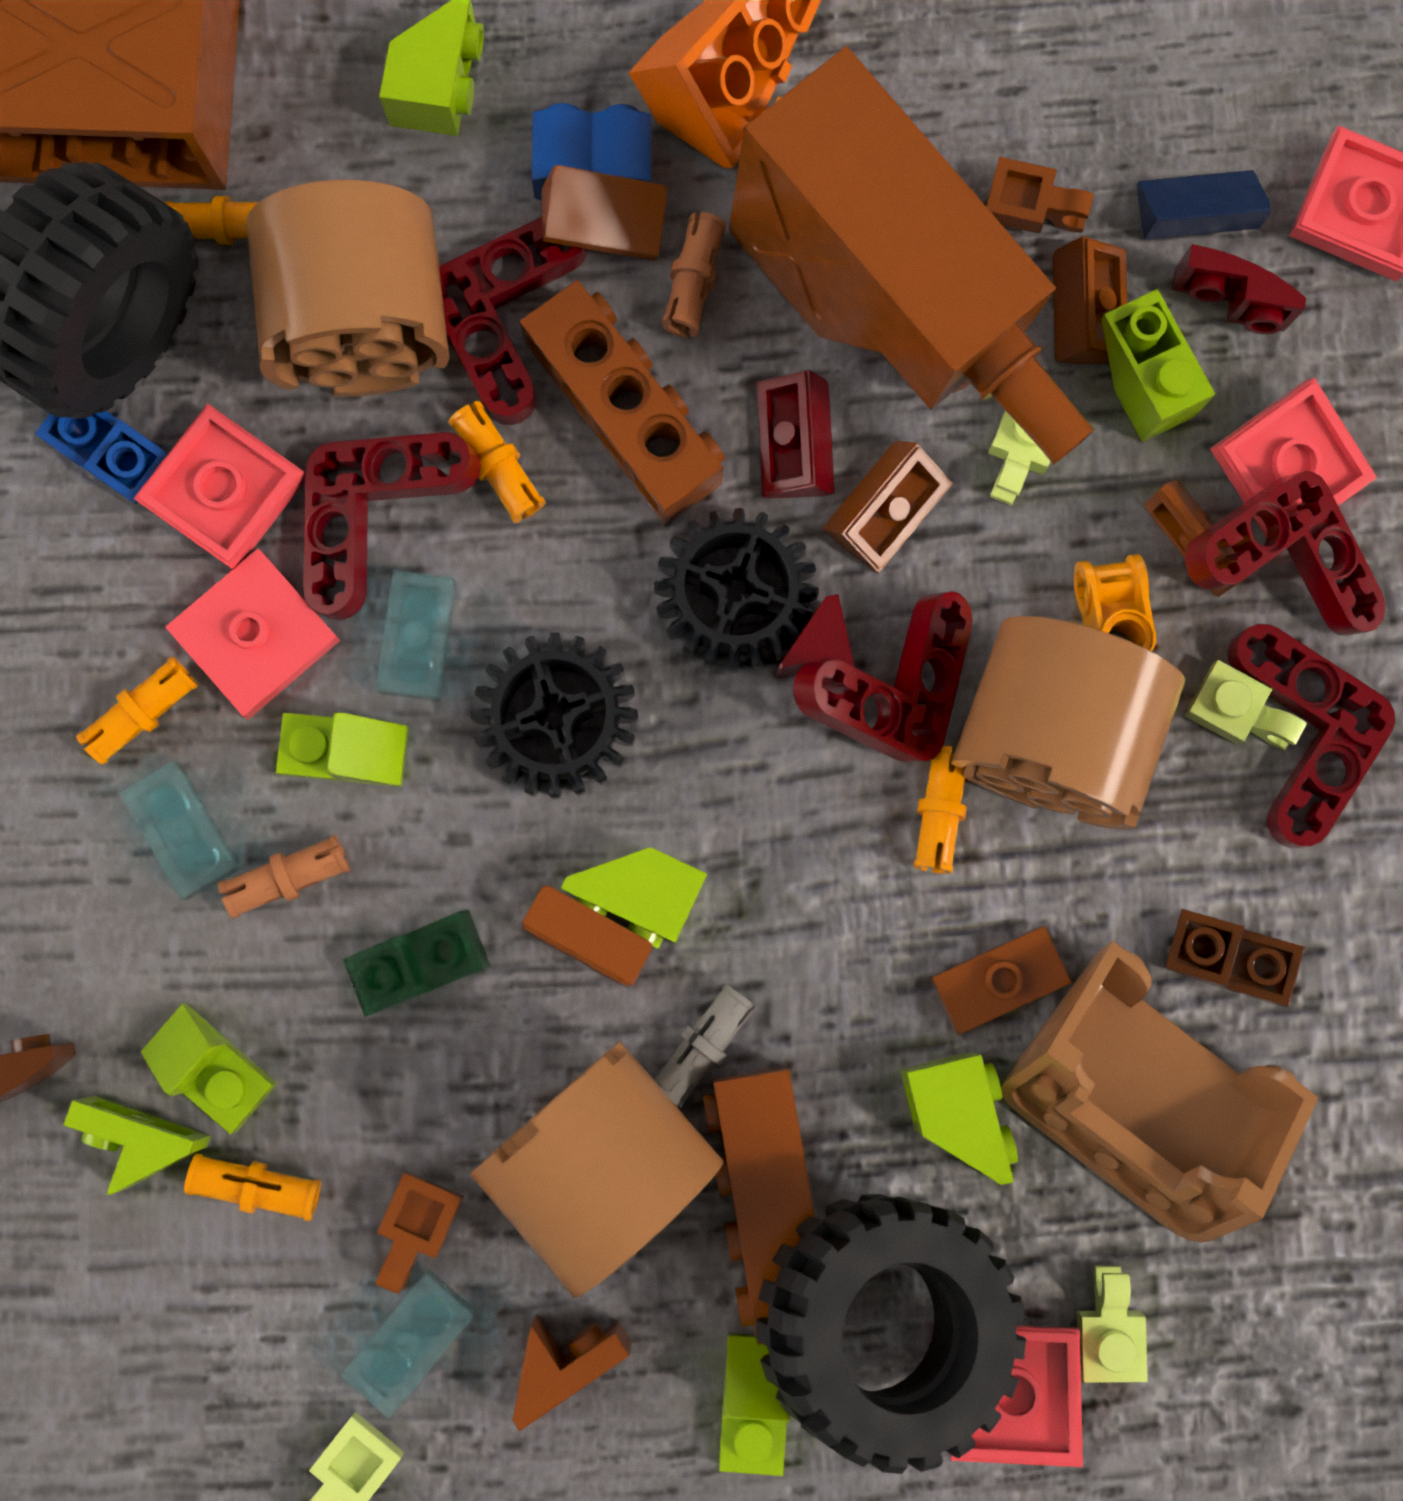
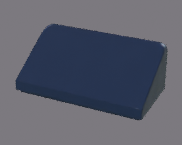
[1136,170,1271,240]

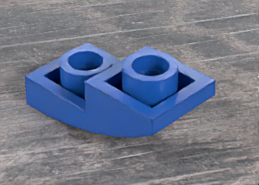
[35,411,168,505]

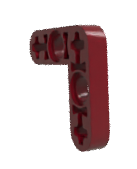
[439,217,588,425]
[303,432,481,620]
[1185,471,1385,636]
[793,591,973,762]
[1228,624,1395,848]

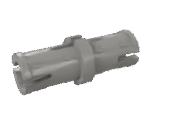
[653,983,758,1108]

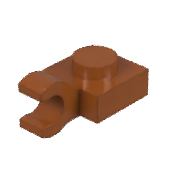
[986,156,1094,234]
[375,1171,464,1295]

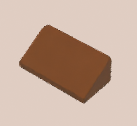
[542,165,667,261]
[1053,236,1127,364]
[823,441,953,573]
[1144,479,1240,597]
[521,886,652,989]

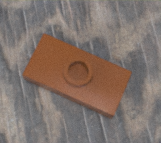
[930,926,1072,1035]

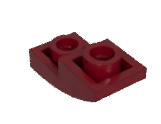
[1172,244,1306,334]

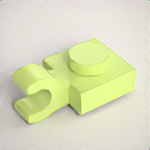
[988,411,1050,506]
[1184,660,1307,750]
[1076,1265,1148,1383]
[309,1411,405,1501]

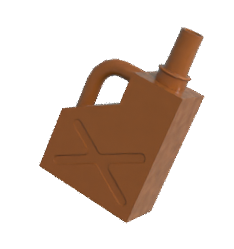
[0,0,240,190]
[729,45,1095,465]

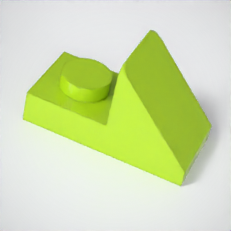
[276,712,409,787]
[141,1003,278,1134]
[63,1096,211,1196]
[719,1333,791,1476]

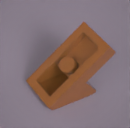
[512,1314,632,1432]

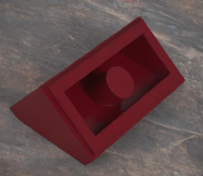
[756,370,835,499]

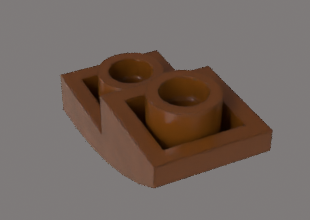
[1165,909,1305,1008]
[0,1034,76,1103]

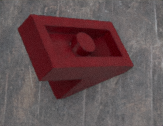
[776,594,865,714]

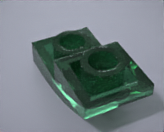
[343,909,491,1017]

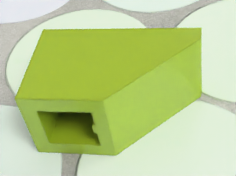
[379,0,484,136]
[1101,289,1215,443]
[561,847,707,949]
[899,1052,1018,1185]

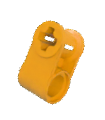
[1074,554,1156,652]

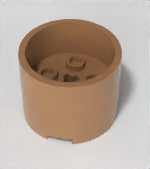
[246,180,449,397]
[951,616,1186,830]
[470,1041,723,1298]

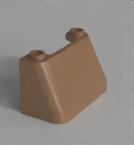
[1001,941,1319,1243]

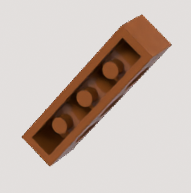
[519,279,725,526]

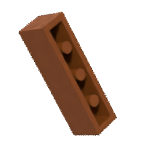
[703,1066,815,1345]

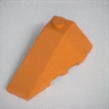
[628,0,821,168]

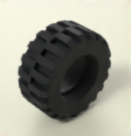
[0,162,198,418]
[756,1194,1026,1474]

